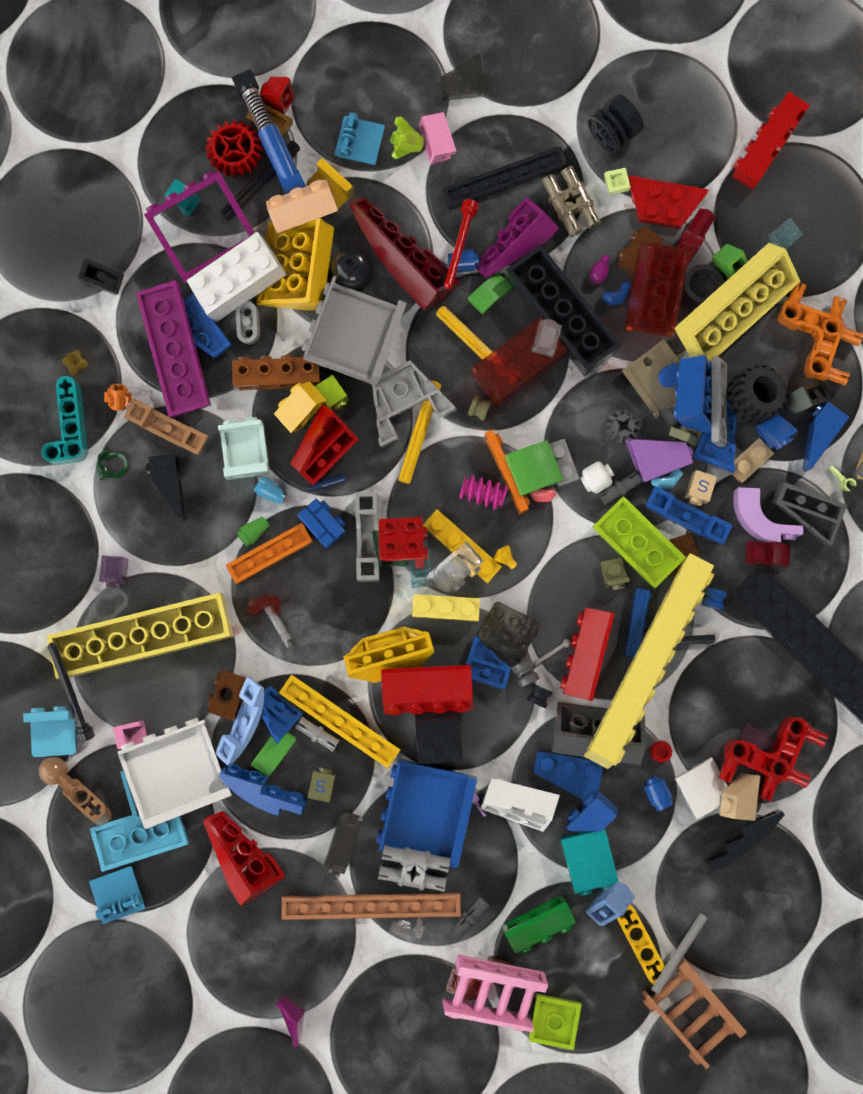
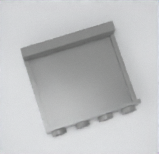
[302,276,407,386]

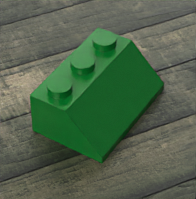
[502,895,576,954]

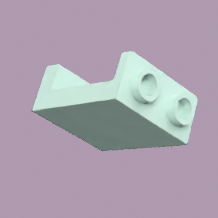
[218,417,270,480]

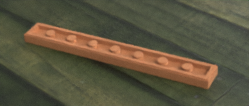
[282,893,461,920]

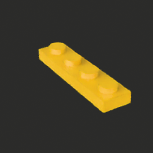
[423,510,502,584]

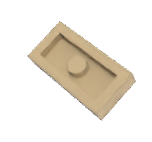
[731,438,774,483]

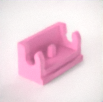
[418,112,456,165]

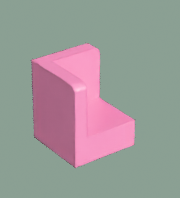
[113,721,147,749]

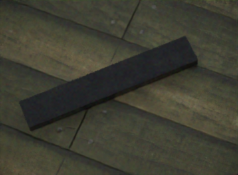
[442,146,568,211]

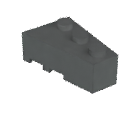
[772,482,847,546]

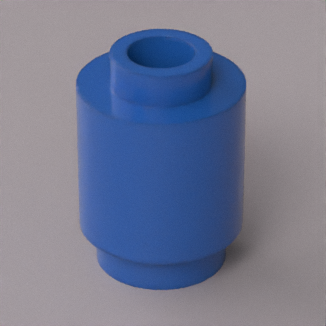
[448,249,479,272]
[643,775,673,811]

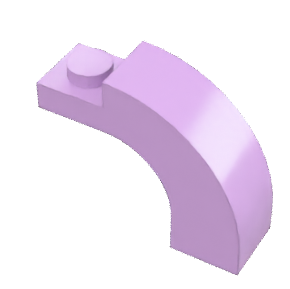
[733,487,803,543]

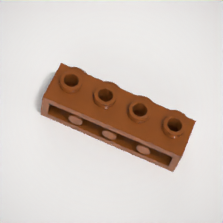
[232,354,321,391]

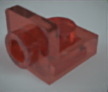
[445,968,483,1001]

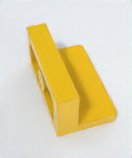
[307,158,354,210]

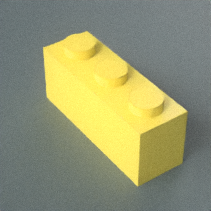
[412,594,480,622]

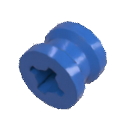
[701,588,727,610]

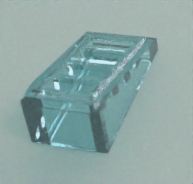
[408,540,433,588]

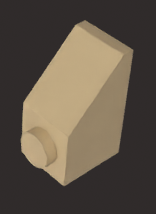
[720,773,760,821]

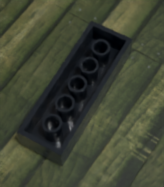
[505,244,621,377]

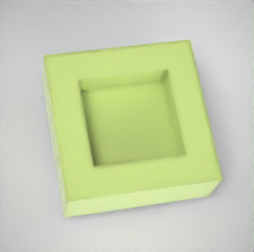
[604,168,630,195]

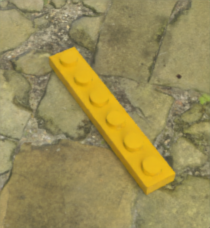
[279,675,400,768]

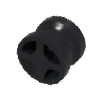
[526,684,553,709]

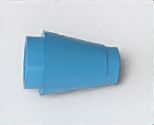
[253,476,287,505]

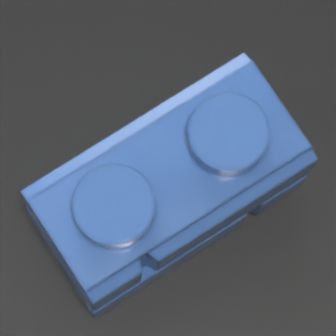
[586,882,635,926]

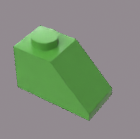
[711,244,748,281]

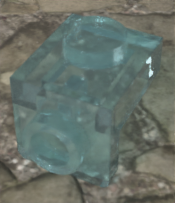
[768,218,804,250]

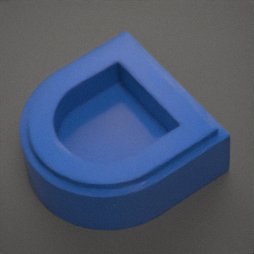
[658,362,678,388]

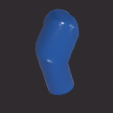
[602,282,632,306]

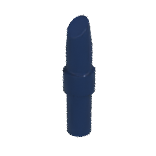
[307,473,347,491]

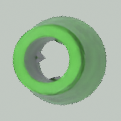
[236,516,270,546]

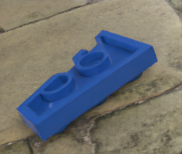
[184,294,233,359]
[693,402,737,473]
[534,751,603,800]

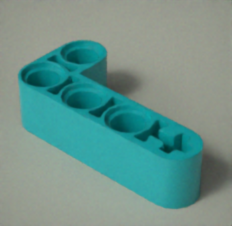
[41,376,88,465]

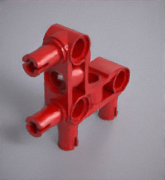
[717,717,828,802]

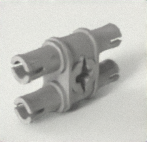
[378,845,451,892]

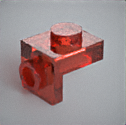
[246,593,283,617]

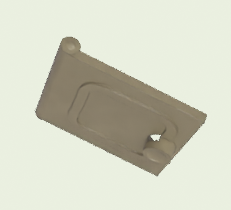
[622,339,680,419]

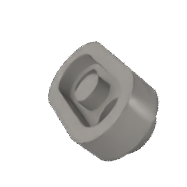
[236,301,260,345]

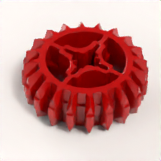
[205,119,263,178]

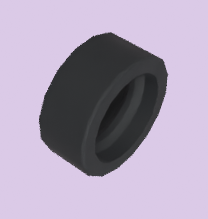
[681,264,724,307]

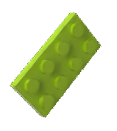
[592,496,686,589]

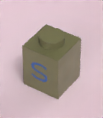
[308,767,337,802]

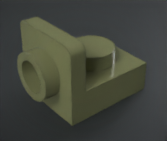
[668,426,703,447]
[600,557,630,591]

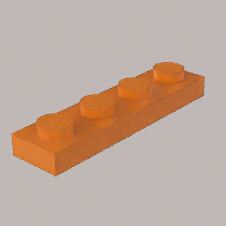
[484,429,530,515]
[226,523,313,584]

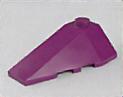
[475,197,559,278]

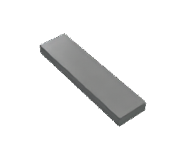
[711,357,727,447]

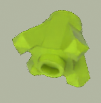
[390,117,424,159]

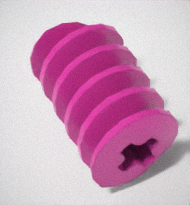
[460,474,508,510]

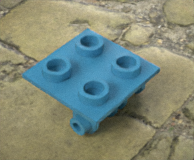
[334,113,385,165]
[89,866,146,924]

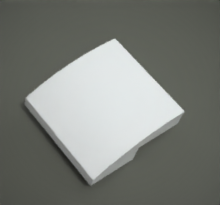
[674,757,728,819]

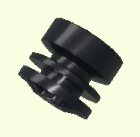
[587,94,644,154]

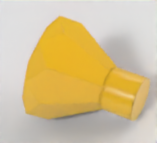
[493,545,517,569]

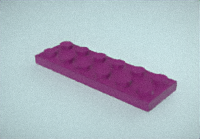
[136,280,211,418]

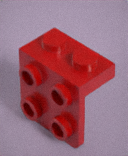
[378,517,428,568]

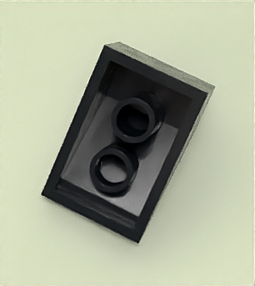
[415,711,463,764]

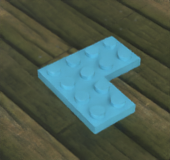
[90,771,189,872]

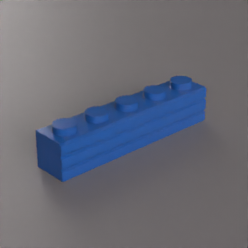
[623,588,652,658]

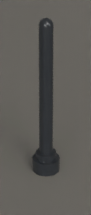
[48,642,95,742]

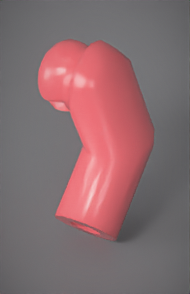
[529,487,556,502]

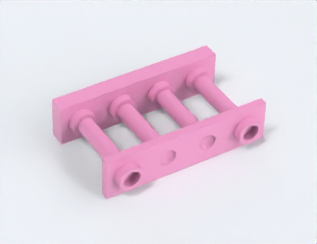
[443,955,548,1032]

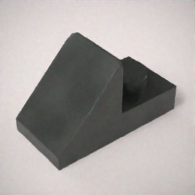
[77,258,124,295]

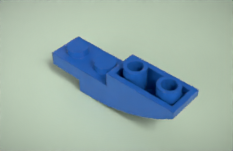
[219,764,309,816]

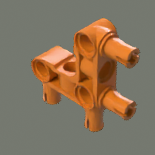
[777,282,863,386]

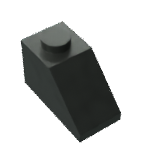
[784,381,831,417]

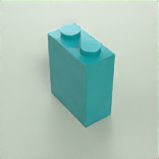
[560,828,619,895]

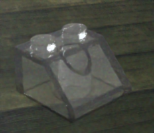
[424,541,484,593]

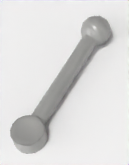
[533,639,571,667]

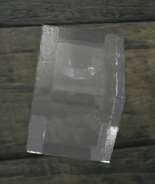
[531,319,562,357]

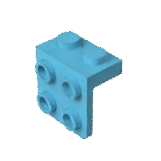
[23,706,77,757]

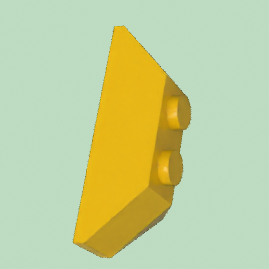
[344,626,434,683]

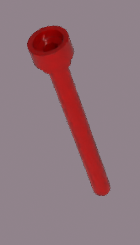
[444,199,479,290]

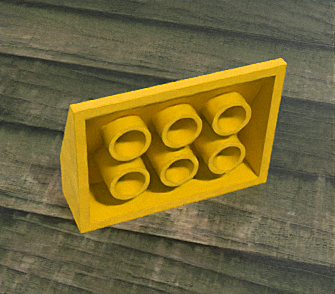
[256,218,334,311]

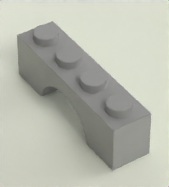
[355,492,380,582]

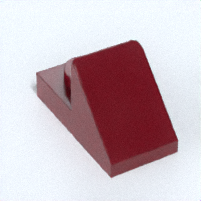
[745,541,790,567]

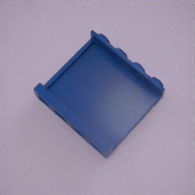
[376,759,477,868]

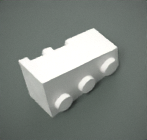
[480,778,559,832]

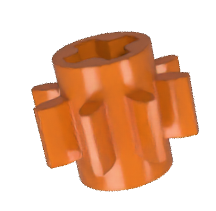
[104,384,132,411]

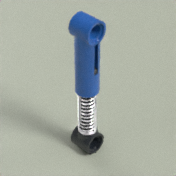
[231,68,306,194]

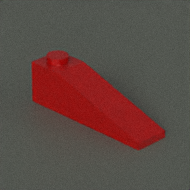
[203,811,285,906]

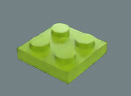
[528,993,582,1050]

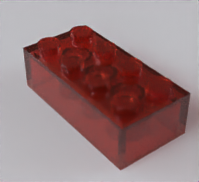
[624,242,690,338]
[471,317,568,407]

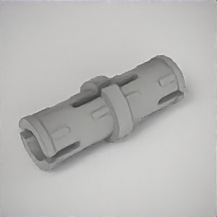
[295,717,340,752]

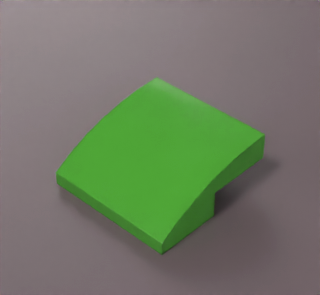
[505,440,564,496]

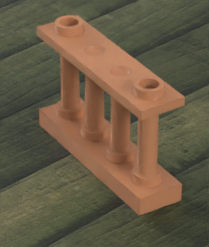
[642,958,747,1069]

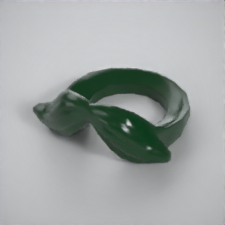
[96,447,129,480]

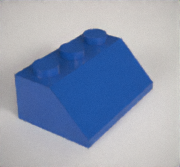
[674,355,712,434]

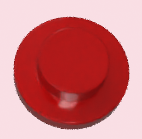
[650,740,672,763]

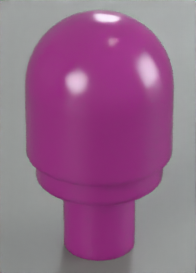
[589,254,610,285]

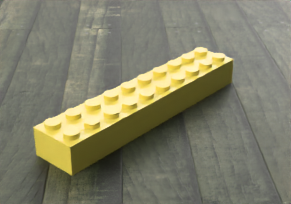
[584,553,714,769]

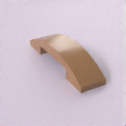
[124,399,209,456]

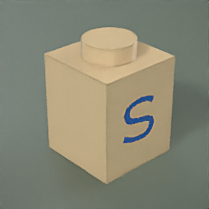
[685,470,717,506]

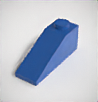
[802,402,849,472]

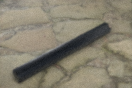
[220,140,300,220]

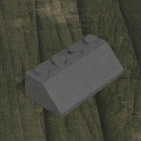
[552,702,646,765]

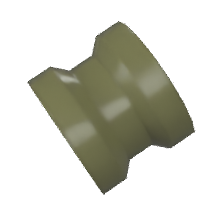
[468,395,492,421]

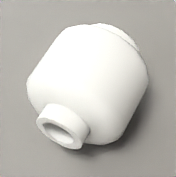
[580,461,614,494]

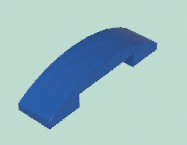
[645,486,733,545]

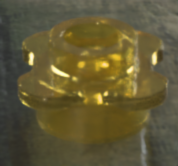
[62,350,88,375]

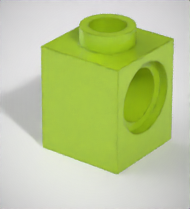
[315,375,348,411]

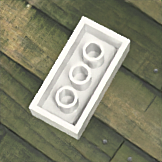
[186,232,287,322]

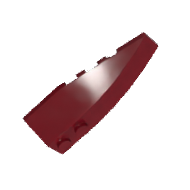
[349,197,461,310]

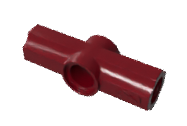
[667,208,716,273]

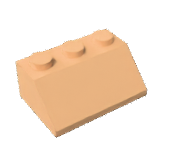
[266,179,338,233]

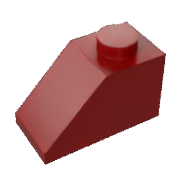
[260,77,295,114]

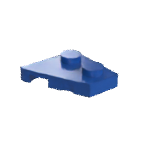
[466,636,511,690]
[261,686,304,744]

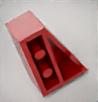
[290,403,359,485]

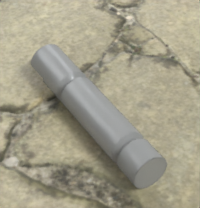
[264,605,292,648]

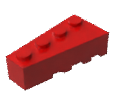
[732,91,810,190]

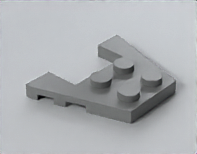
[372,360,457,447]

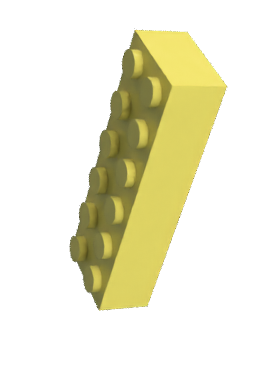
[674,243,800,363]

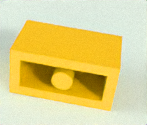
[274,381,327,433]

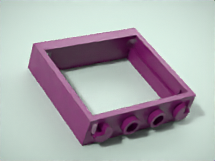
[144,171,255,285]

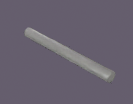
[651,913,708,995]

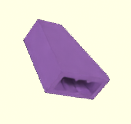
[625,439,693,482]

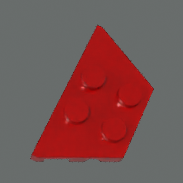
[628,175,708,229]

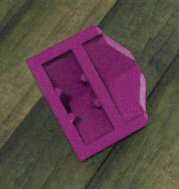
[276,996,305,1048]

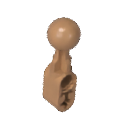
[39,756,111,825]

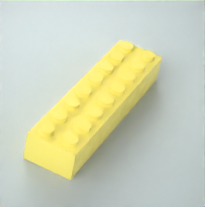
[47,593,234,679]

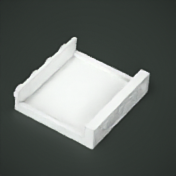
[117,718,231,829]

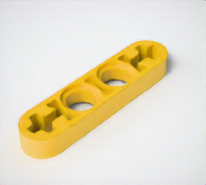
[617,904,665,985]

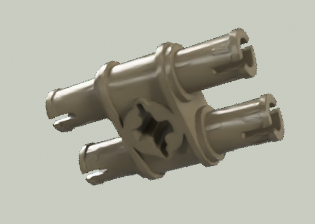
[542,166,601,238]

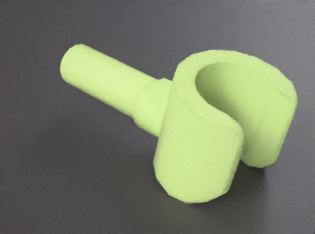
[829,465,857,491]

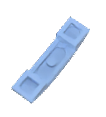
[215,677,264,766]

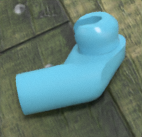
[651,469,683,490]

